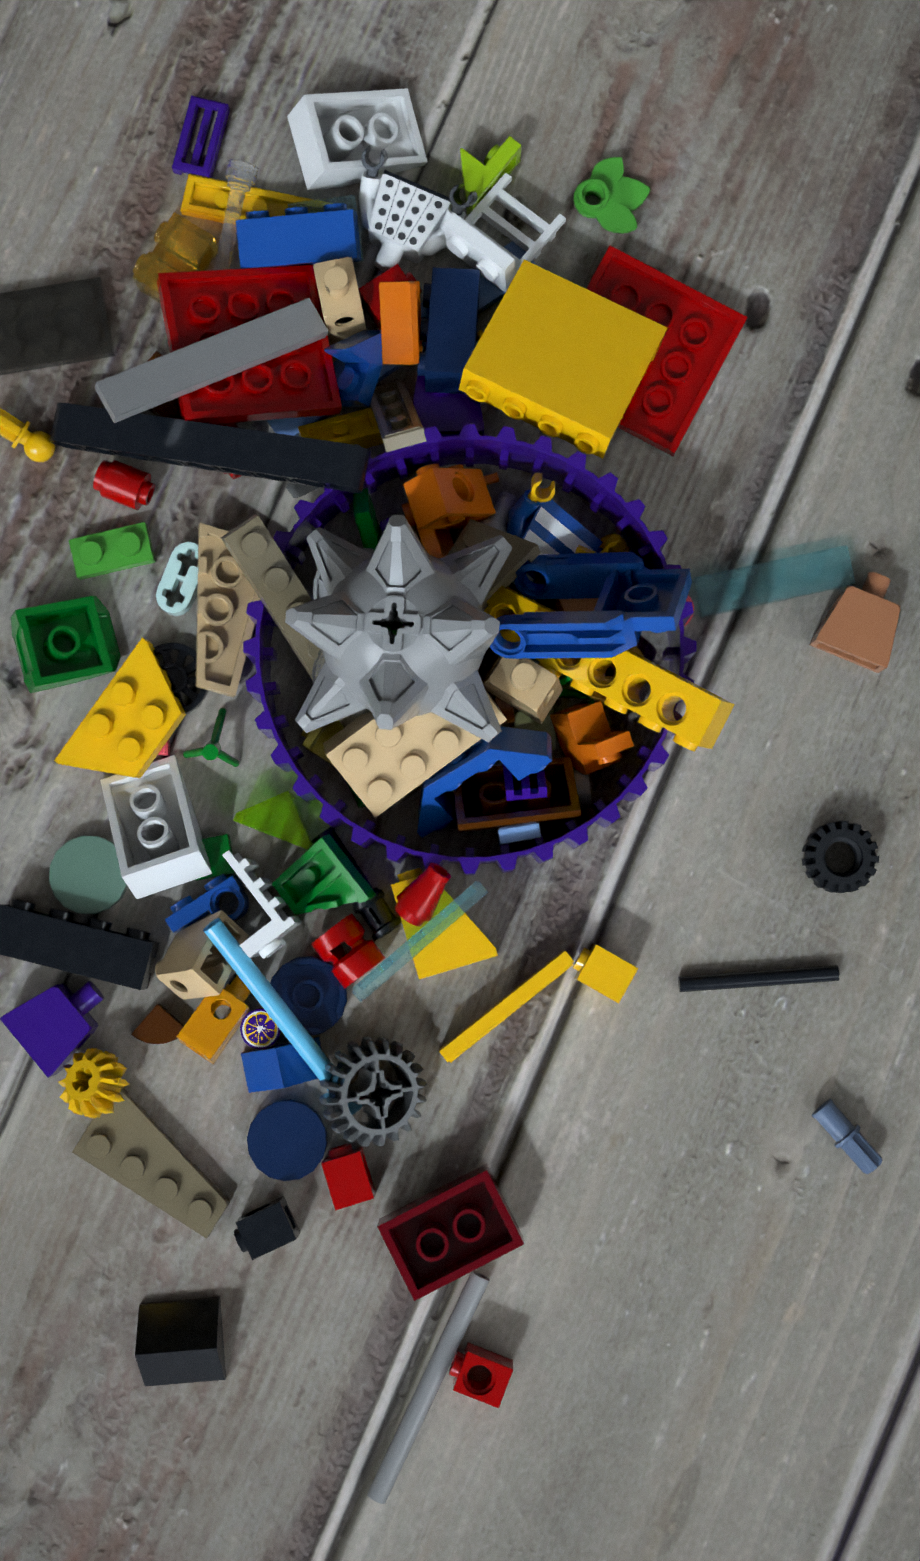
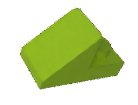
[460,136,522,215]

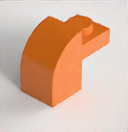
[550,701,634,775]

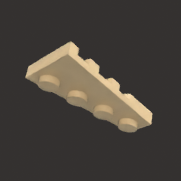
[196,523,260,698]

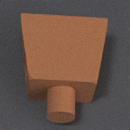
[809,572,900,673]

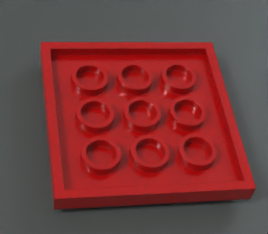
[586,246,748,456]
[157,265,342,424]

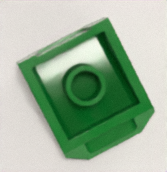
[11,596,121,693]

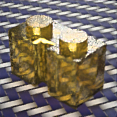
[132,212,219,303]

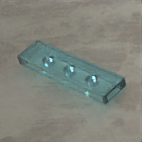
[692,545,856,618]
[352,881,488,1002]

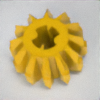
[58,1048,130,1118]

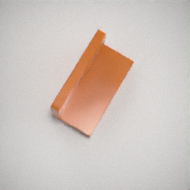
[379,281,422,365]

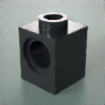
[234,1196,300,1260]

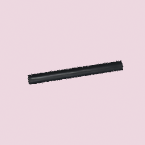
[678,965,839,992]

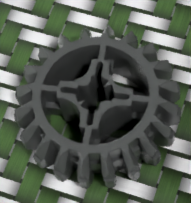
[319,1036,428,1147]

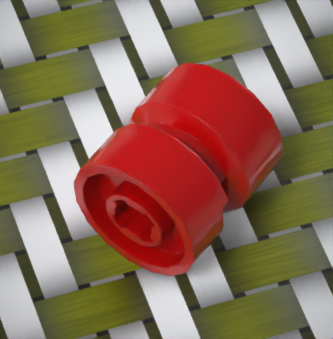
[311,913,386,989]

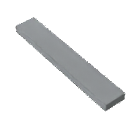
[95,298,328,423]

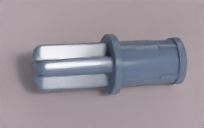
[812,1099,883,1174]

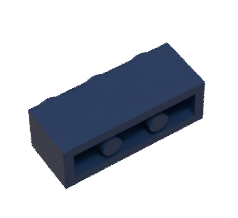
[417,267,480,394]

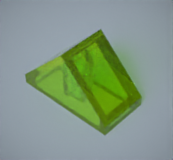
[233,791,314,850]

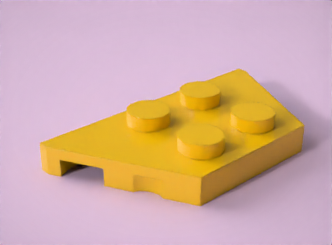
[54,638,186,778]

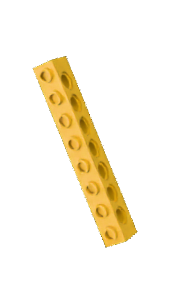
[484,586,735,752]

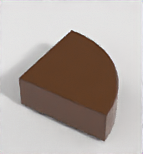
[131,1003,184,1044]

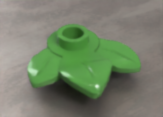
[573,157,650,234]

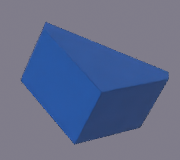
[241,1037,322,1093]

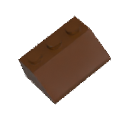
[454,757,581,832]

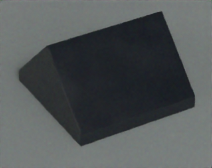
[135,1297,226,1387]

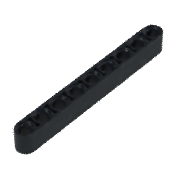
[49,402,371,493]

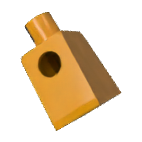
[176,972,251,1065]

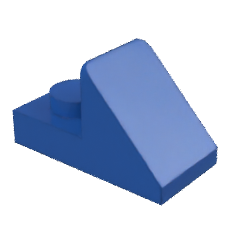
[324,330,383,407]

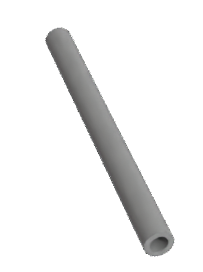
[367,1271,490,1504]

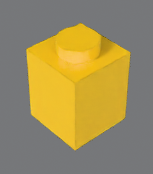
[572,944,638,1004]

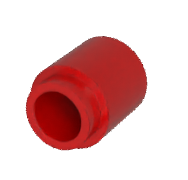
[93,460,155,510]

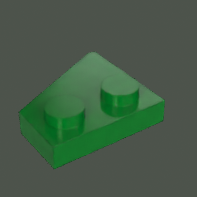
[272,834,376,915]

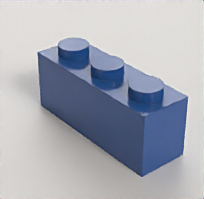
[236,203,361,269]

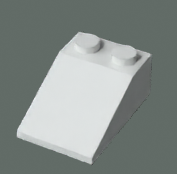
[287,88,428,190]
[100,755,212,899]

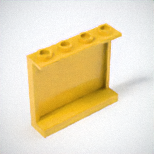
[459,260,667,459]

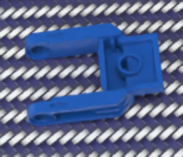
[490,552,692,659]

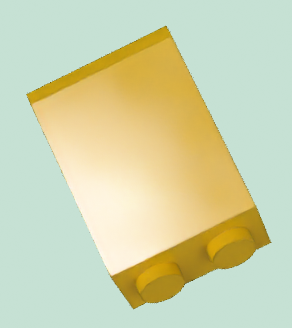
[391,868,498,980]

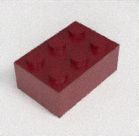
[377,1163,524,1301]

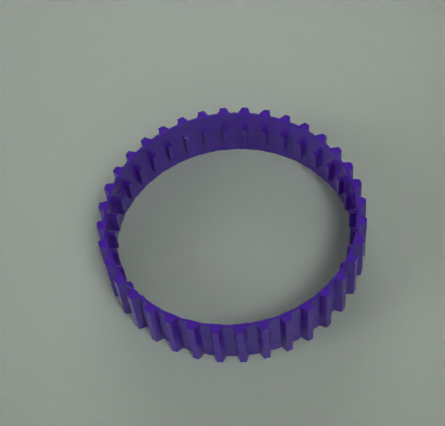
[243,424,697,876]

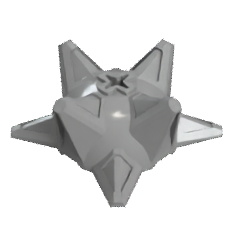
[285,515,512,743]

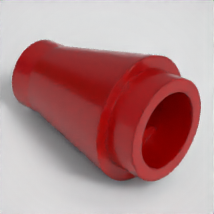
[394,863,451,926]

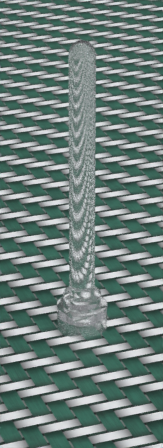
[214,159,259,270]

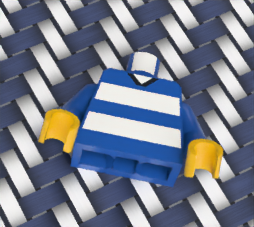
[507,473,630,589]

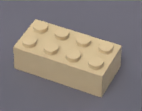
[323,691,507,818]

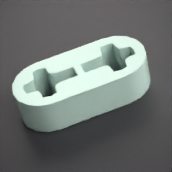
[156,542,198,616]

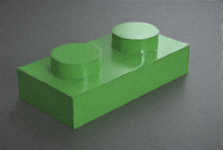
[69,522,156,580]

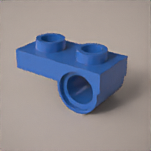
[165,874,249,933]

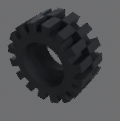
[802,821,879,893]

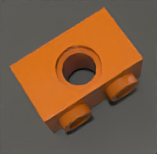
[403,464,496,529]

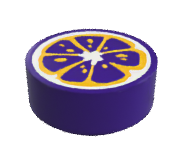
[240,1008,281,1049]

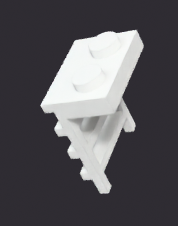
[443,173,566,293]
[223,850,302,959]

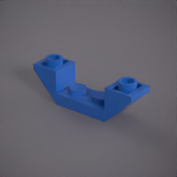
[417,726,552,838]

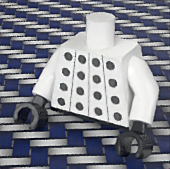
[359,146,478,272]

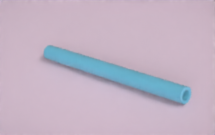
[203,918,362,1115]

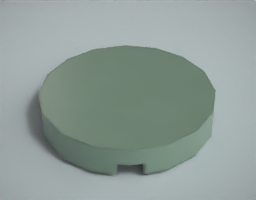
[49,836,128,914]

